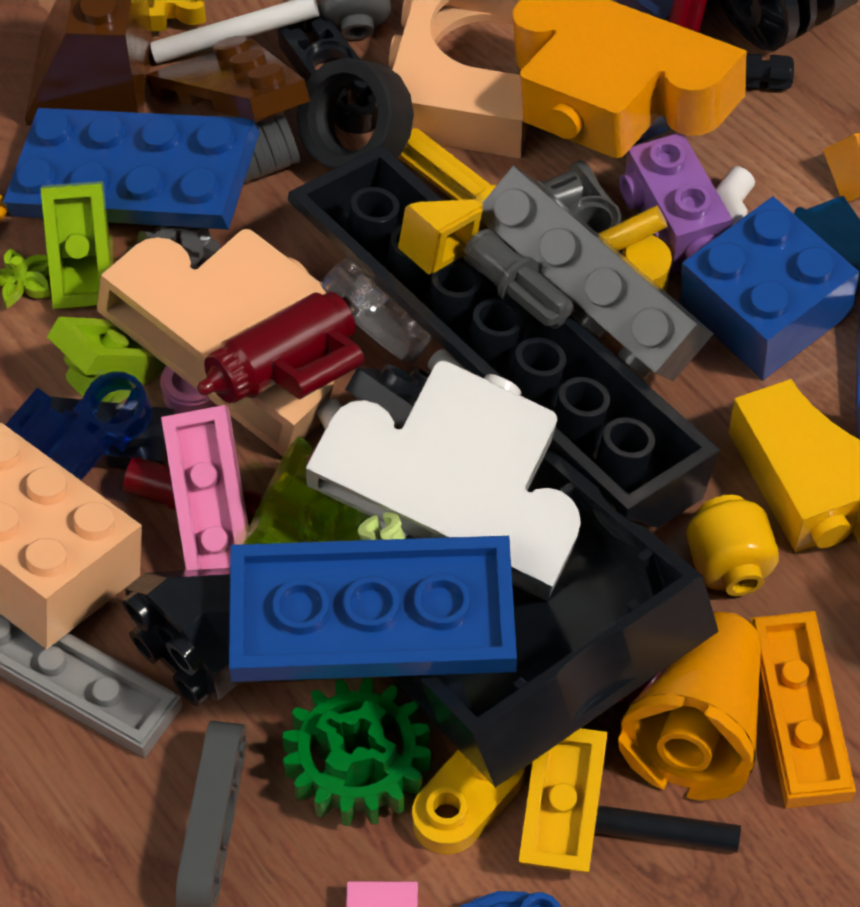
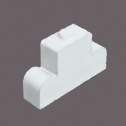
[306,361,581,601]

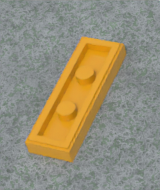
[749,611,856,809]

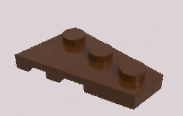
[145,36,310,121]

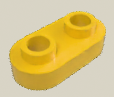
[412,749,525,855]

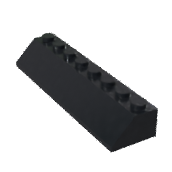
[288,145,720,528]

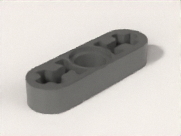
[176,720,247,907]

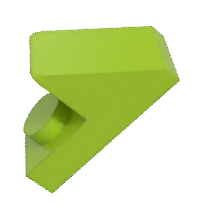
[40,181,113,309]
[47,317,166,403]

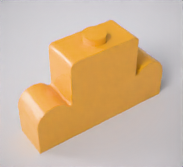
[513,0,747,158]

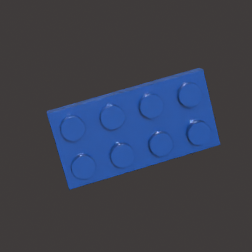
[3,108,260,230]
[229,535,517,682]

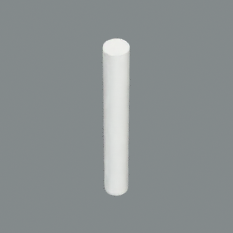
[150,0,319,64]

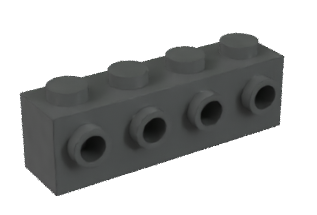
[481,165,714,381]

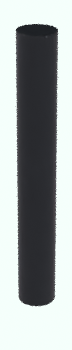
[594,805,741,853]

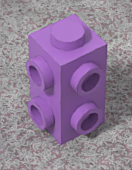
[619,133,733,274]

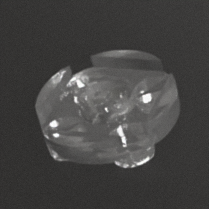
[320,257,433,364]

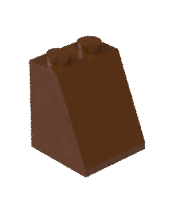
[25,0,153,125]

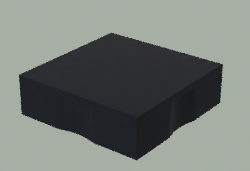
[389,447,719,788]

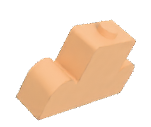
[96,229,334,459]

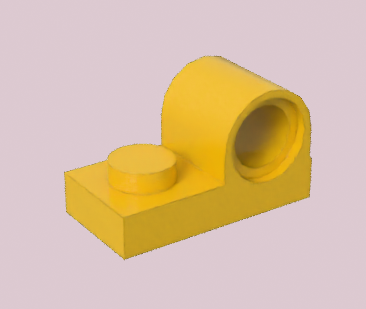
[519,728,608,875]

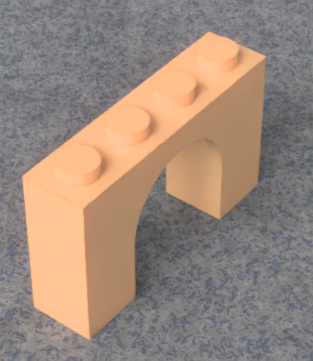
[376,0,529,159]

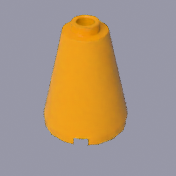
[618,612,761,801]

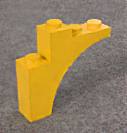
[728,379,860,553]

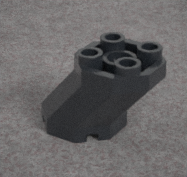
[122,568,336,707]

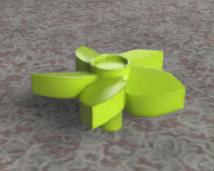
[0,248,51,309]

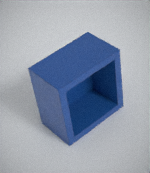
[680,196,859,381]

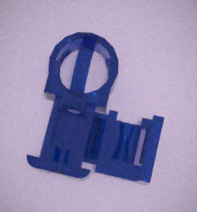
[5,372,152,481]

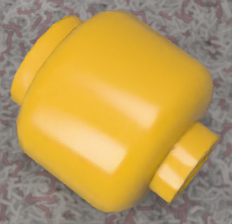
[686,495,779,596]

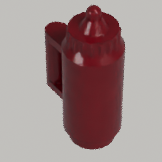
[197,291,364,403]

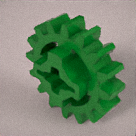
[282,677,431,826]

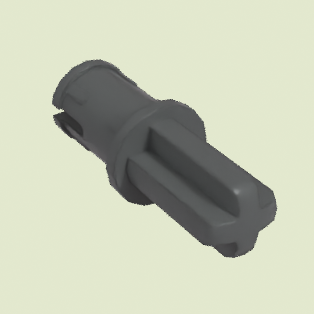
[463,229,573,329]

